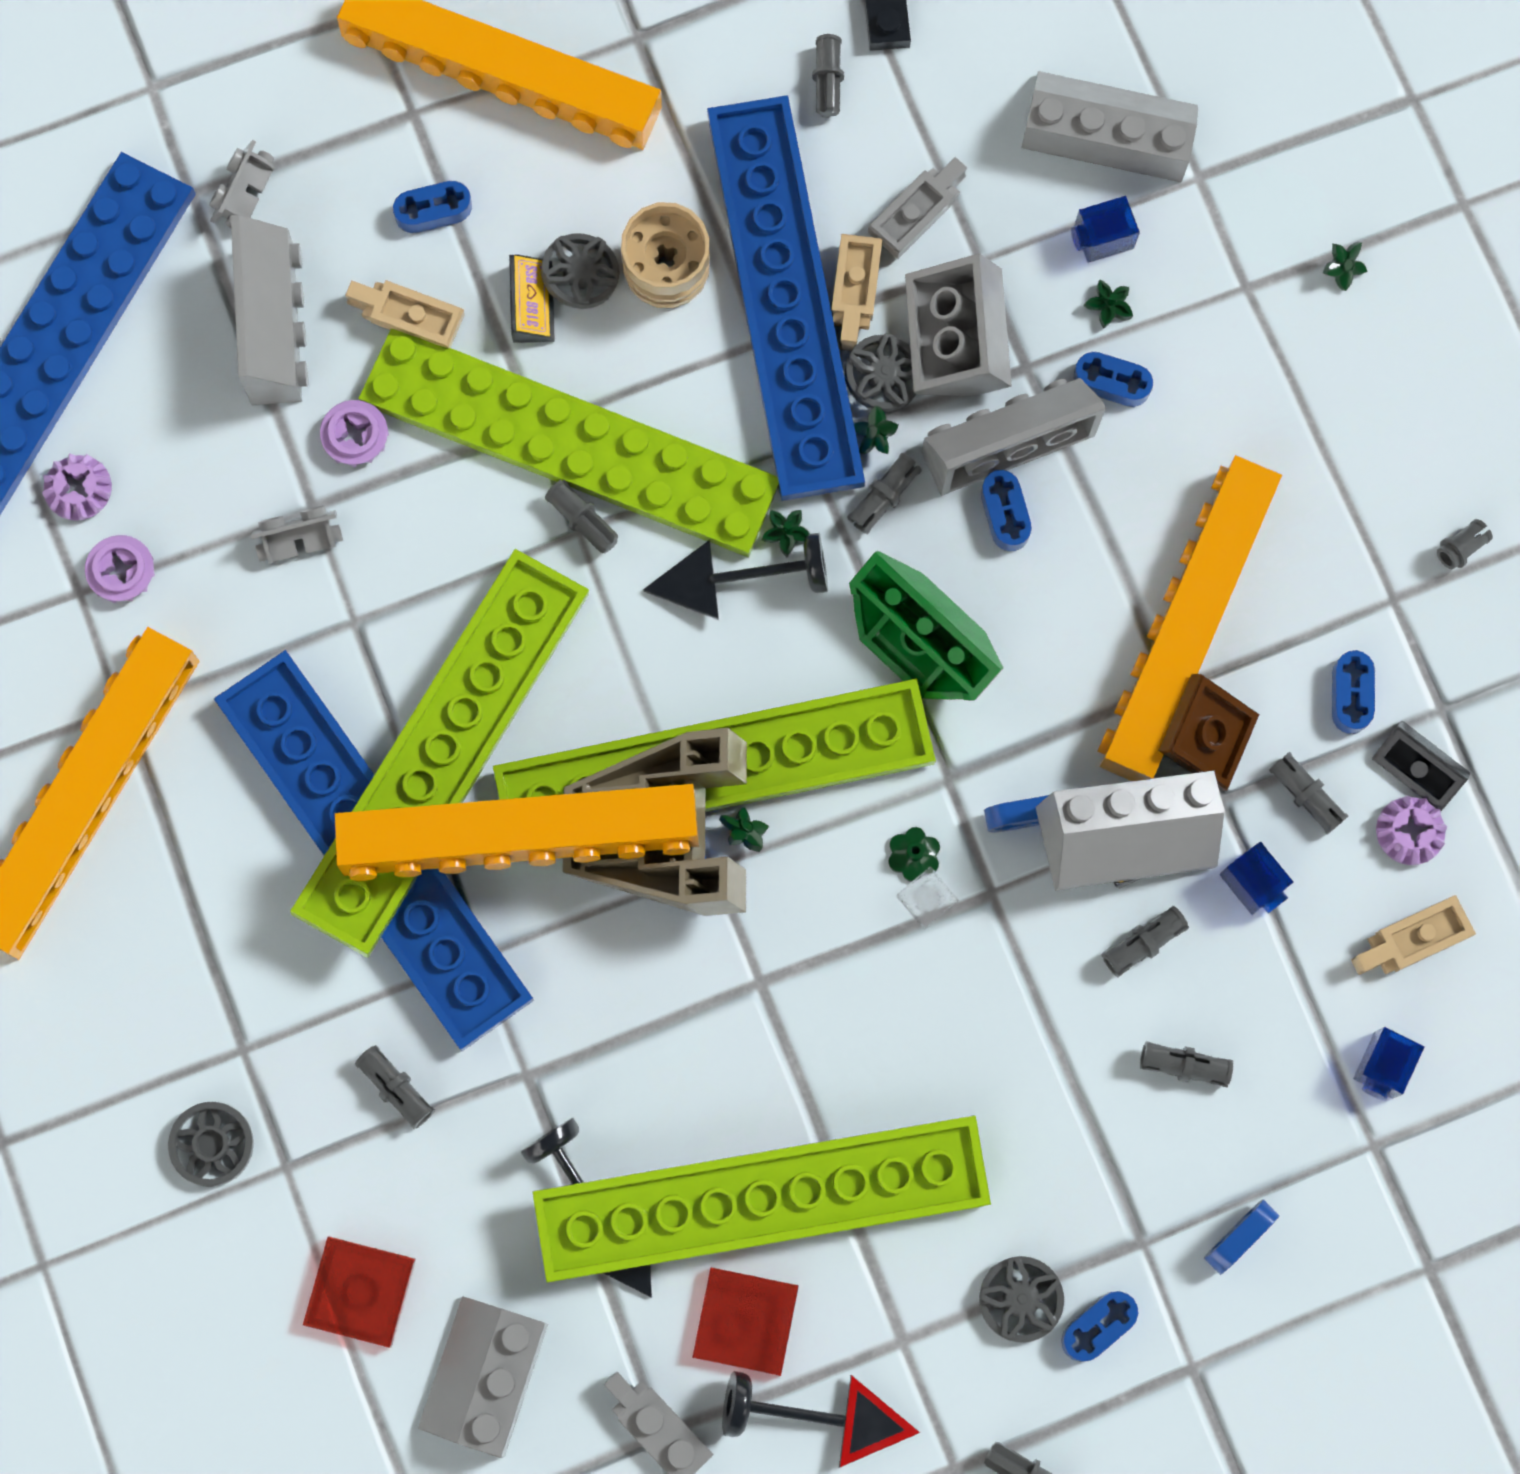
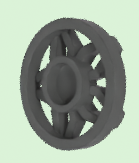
[541,233,620,309]
[844,334,917,412]
[168,1102,254,1187]
[979,1256,1064,1342]

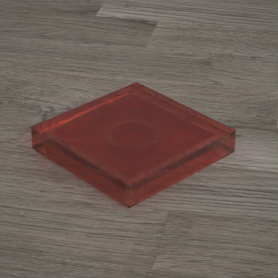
[303,1236,416,1348]
[692,1267,799,1376]

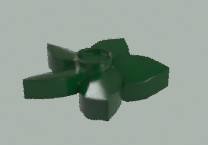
[1323,242,1368,291]
[1083,280,1133,328]
[854,406,899,455]
[761,510,810,558]
[719,807,769,852]

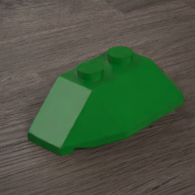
[849,551,1004,701]

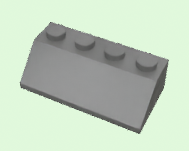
[1021,71,1198,182]
[231,215,309,405]
[921,378,1106,496]
[1036,771,1225,891]

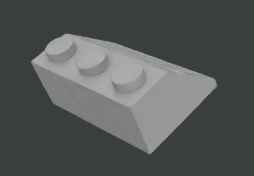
[905,253,1012,396]
[418,1296,548,1458]

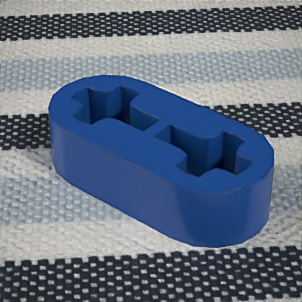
[393,181,472,233]
[1073,352,1153,407]
[981,470,1032,551]
[1332,650,1375,734]
[984,795,1049,833]
[1204,1199,1280,1275]
[1061,1291,1139,1362]

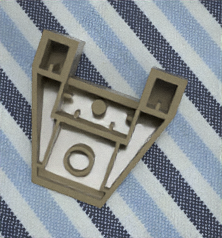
[562,728,747,916]

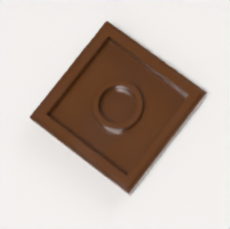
[1159,674,1260,791]

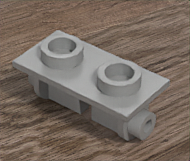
[209,140,275,228]
[251,506,343,564]

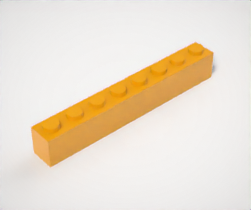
[337,0,662,150]
[1097,455,1282,781]
[0,626,200,960]
[335,784,699,881]

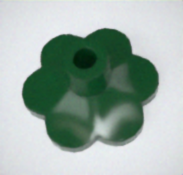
[888,827,940,882]

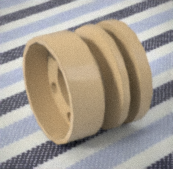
[621,202,710,308]

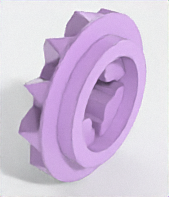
[320,400,389,468]
[42,453,112,520]
[85,535,155,603]
[1376,795,1447,865]

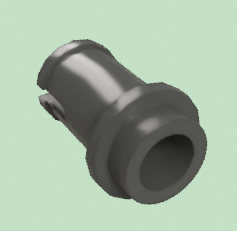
[1437,519,1493,569]

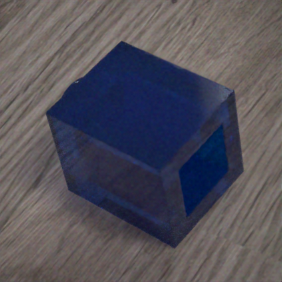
[1071,196,1140,263]
[1219,841,1294,915]
[1353,1027,1425,1101]

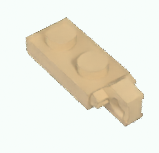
[831,234,882,351]
[345,280,465,349]
[1351,895,1476,975]

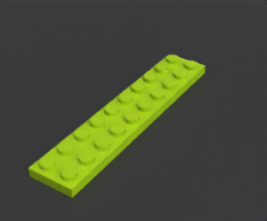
[358,328,779,558]
[290,549,589,958]
[493,679,936,812]
[532,1115,991,1283]

